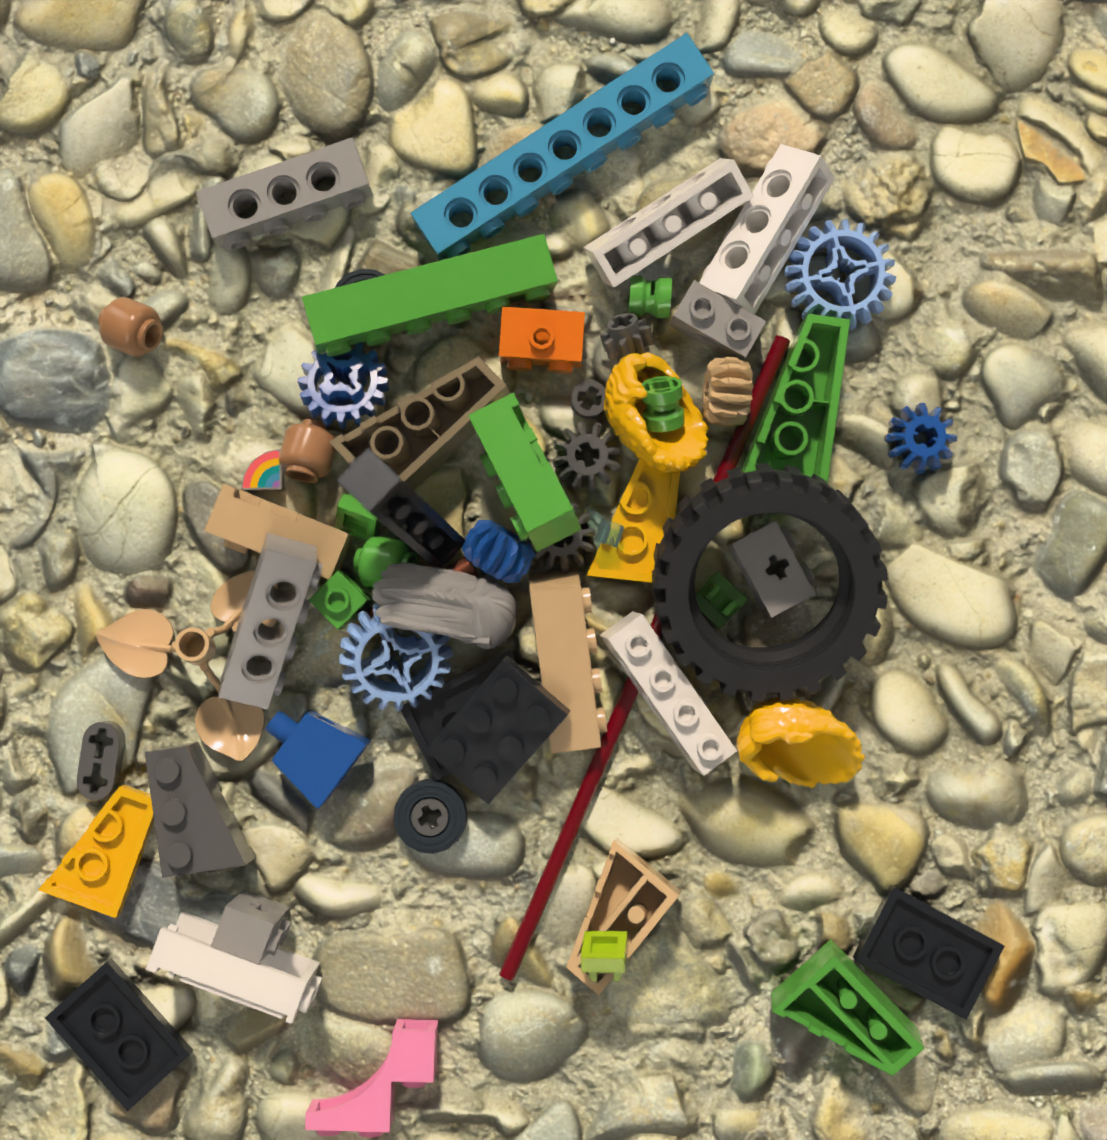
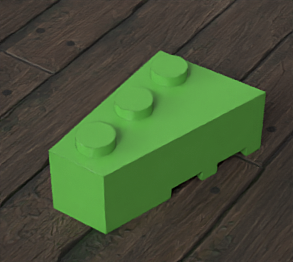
[468,392,582,552]
[771,939,924,1076]

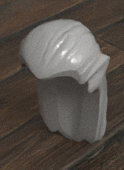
[372,563,517,649]

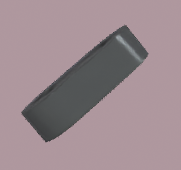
[77,721,125,800]

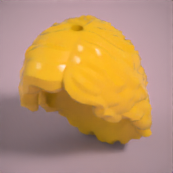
[603,352,709,473]
[736,697,865,788]

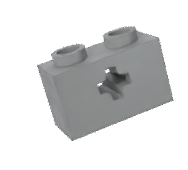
[669,280,767,360]
[727,521,816,618]
[210,890,291,965]

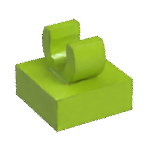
[580,931,628,982]

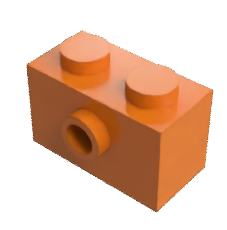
[499,307,585,374]

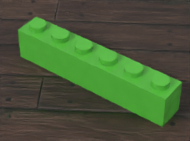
[302,234,558,356]

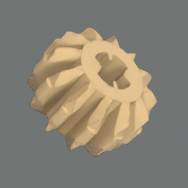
[701,357,754,427]

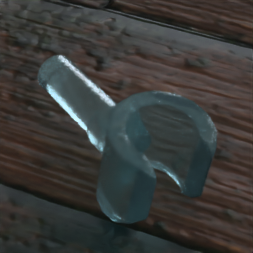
[584,506,624,548]

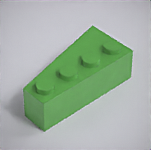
[741,314,850,483]

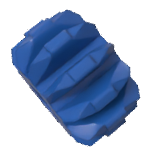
[884,403,958,474]
[462,520,535,583]

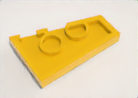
[586,458,680,583]
[38,785,154,918]

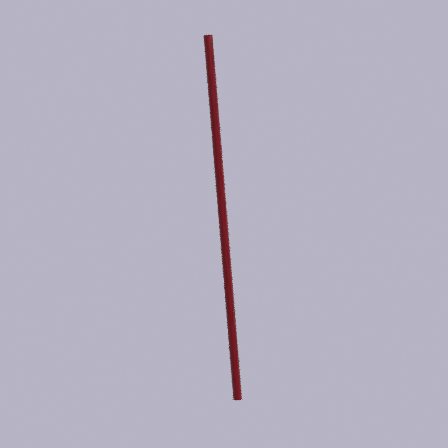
[499,335,790,981]

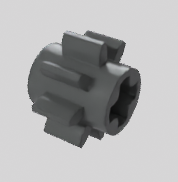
[600,313,654,362]

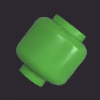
[353,536,418,589]

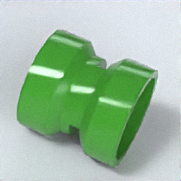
[628,275,672,319]
[641,376,685,432]

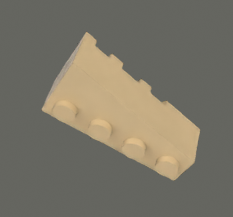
[529,567,607,754]

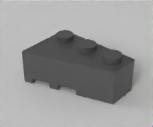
[145,742,256,878]

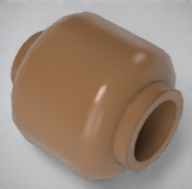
[98,297,163,357]
[279,419,336,483]

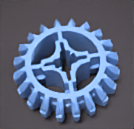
[784,219,896,331]
[339,603,452,712]

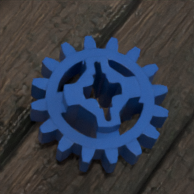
[297,343,389,429]

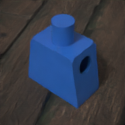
[265,710,371,809]

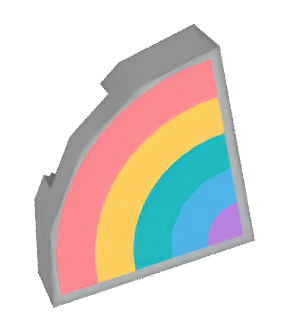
[241,449,284,491]

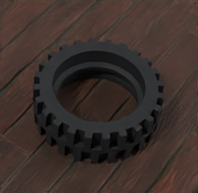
[652,463,888,702]

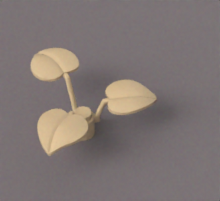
[96,570,279,761]

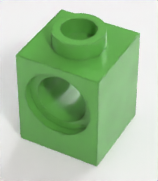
[309,570,374,630]

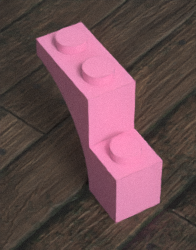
[305,1019,438,1138]

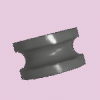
[571,380,605,419]

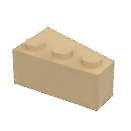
[204,483,354,585]
[566,838,682,996]

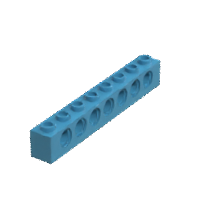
[410,33,714,261]

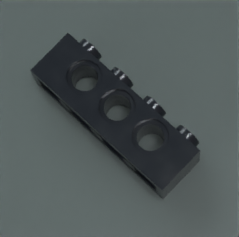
[337,448,466,568]

